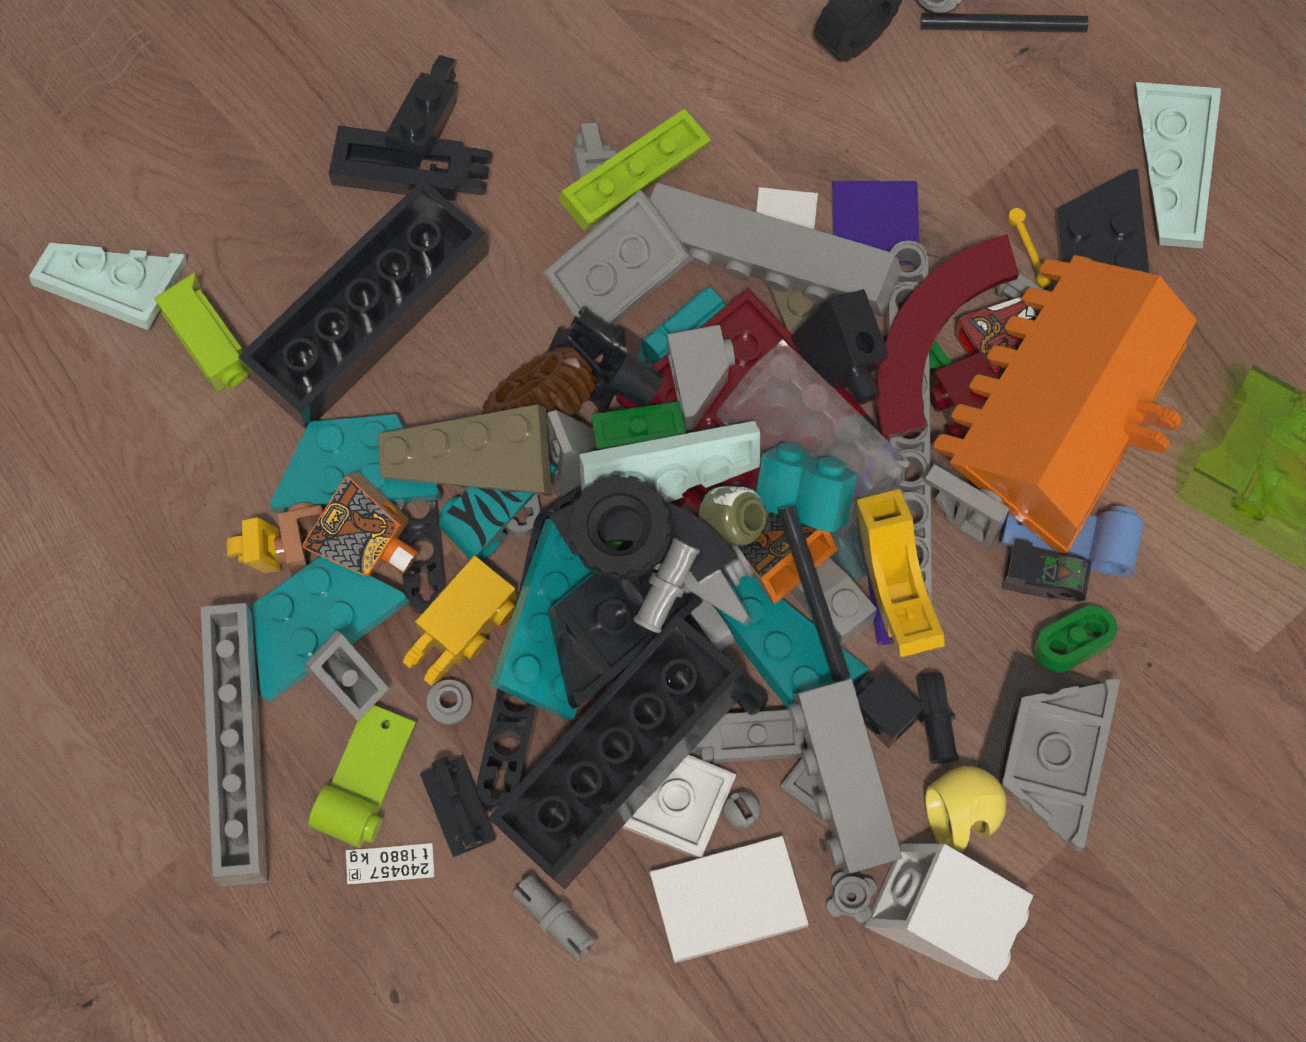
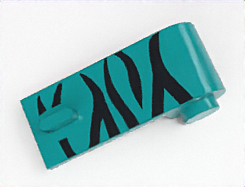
[438,459,558,562]

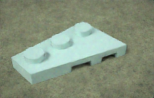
[29,243,187,330]

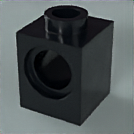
[855,669,925,749]

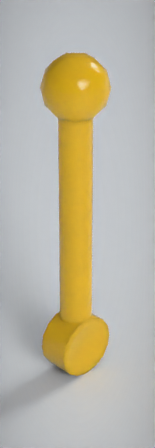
[1008,208,1053,288]

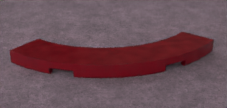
[876,234,1019,440]

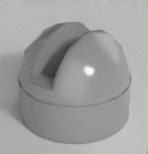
[723,792,760,830]

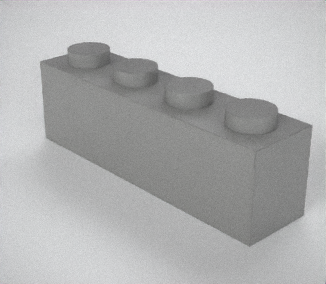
[789,679,902,874]

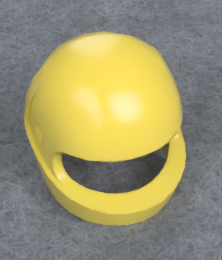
[925,766,1007,853]

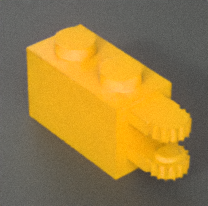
[403,555,517,687]

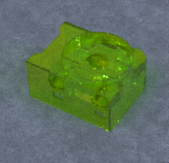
[1176,365,1306,570]

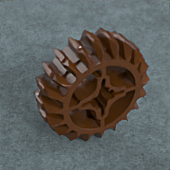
[481,347,596,418]

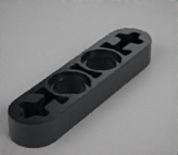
[396,500,446,615]

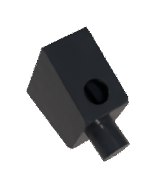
[791,289,888,405]

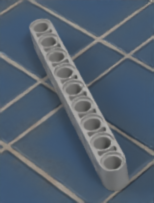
[886,240,932,601]

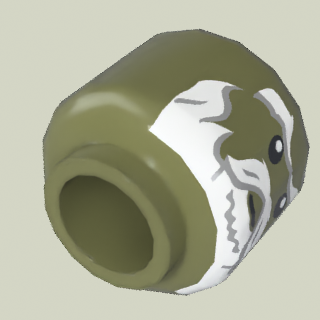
[698,486,767,546]

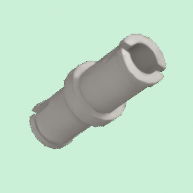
[634,537,700,633]
[512,875,597,962]

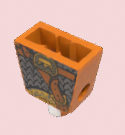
[302,471,418,576]
[738,511,838,604]

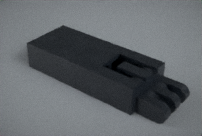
[329,126,492,201]

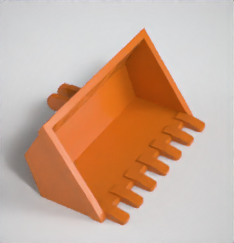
[933,255,1197,554]

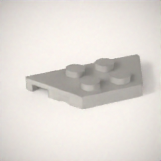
[1001,678,1120,852]

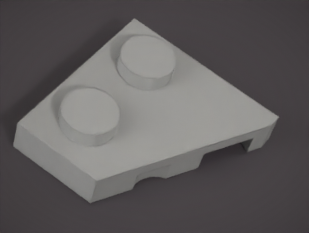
[924,464,1010,550]

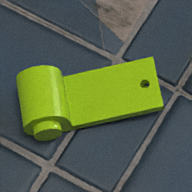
[308,705,417,848]

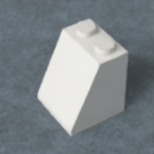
[864,843,1034,981]

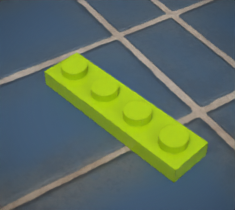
[557,108,711,231]

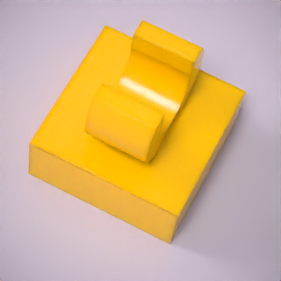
[227,517,281,574]

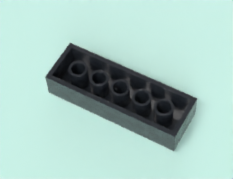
[238,179,488,430]
[488,614,752,889]

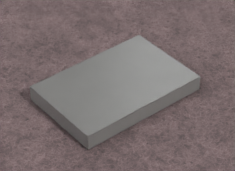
[543,190,694,326]

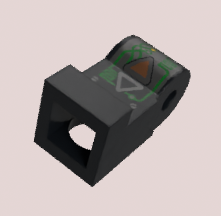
[1002,539,1092,602]

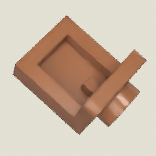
[274,503,324,576]

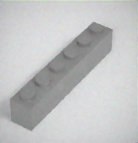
[650,183,902,317]
[200,603,267,887]

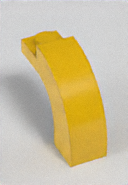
[856,489,945,657]

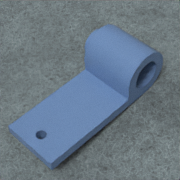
[1000,506,1145,577]

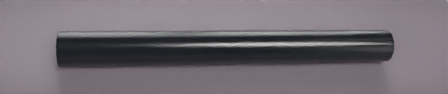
[920,13,1088,32]
[777,504,850,681]

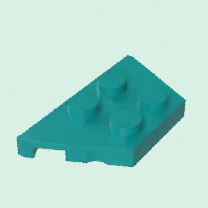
[270,414,441,513]
[252,556,410,703]

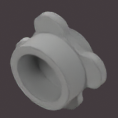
[826,872,877,923]

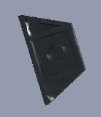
[1055,169,1150,273]
[547,572,703,709]

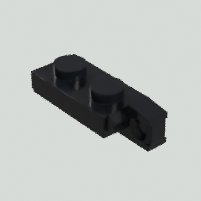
[385,55,458,157]

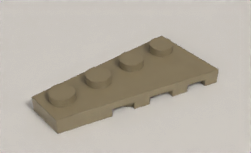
[378,404,552,496]

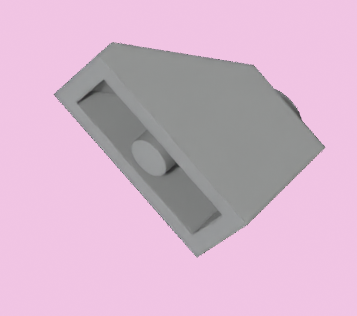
[667,325,735,432]
[305,631,390,721]

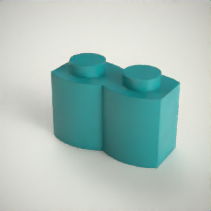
[756,443,857,532]

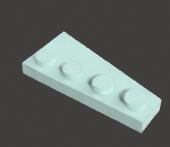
[1136,82,1221,249]
[579,421,760,503]

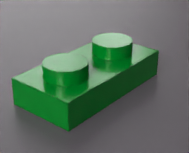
[591,402,686,451]

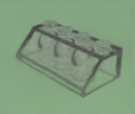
[716,340,911,539]

